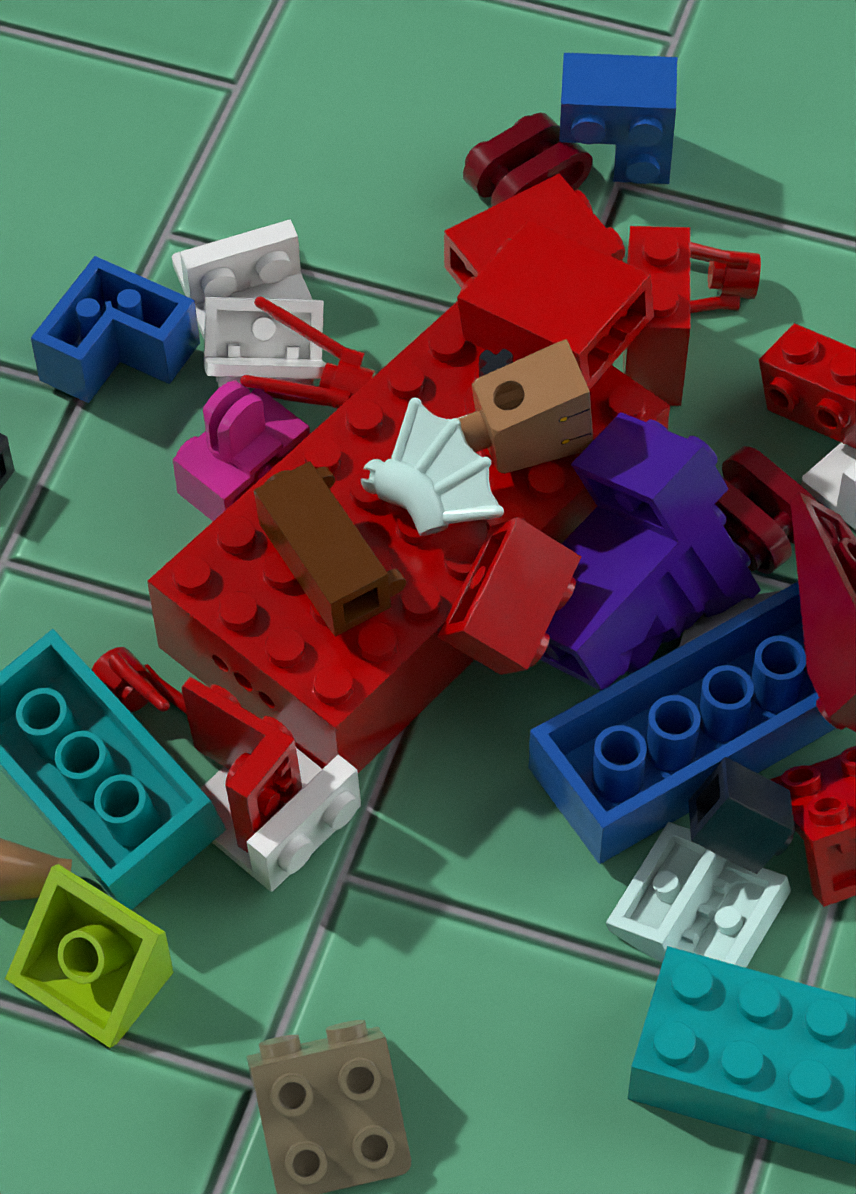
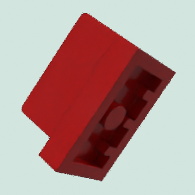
[181,677,302,853]
[769,746,856,907]

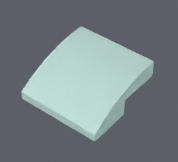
[606,822,791,968]

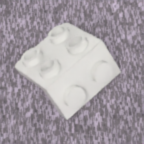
[204,297,326,388]
[200,748,361,893]

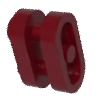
[463,113,593,207]
[715,446,816,574]

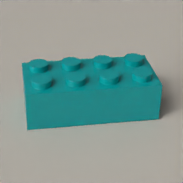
[0,629,227,910]
[627,946,856,1165]

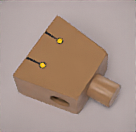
[457,339,593,473]

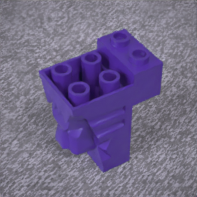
[540,412,761,691]

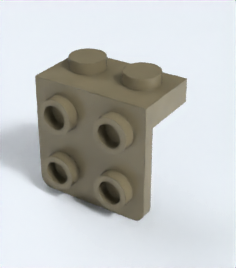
[246,1020,411,1194]

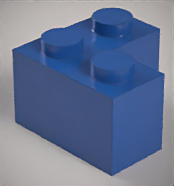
[559,52,678,184]
[31,256,200,403]

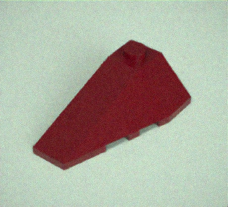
[790,492,856,732]

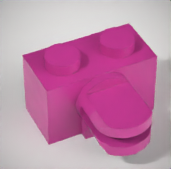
[172,380,310,521]

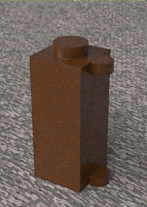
[254,461,407,637]

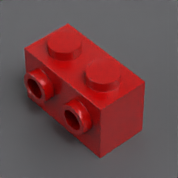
[759,323,856,449]
[438,517,581,675]

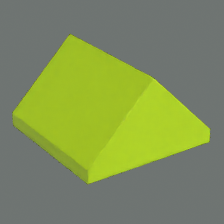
[5,864,174,1048]

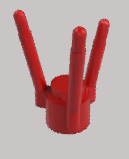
[690,242,761,314]
[240,296,375,409]
[91,647,187,714]

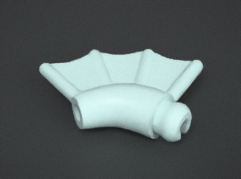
[361,398,504,536]

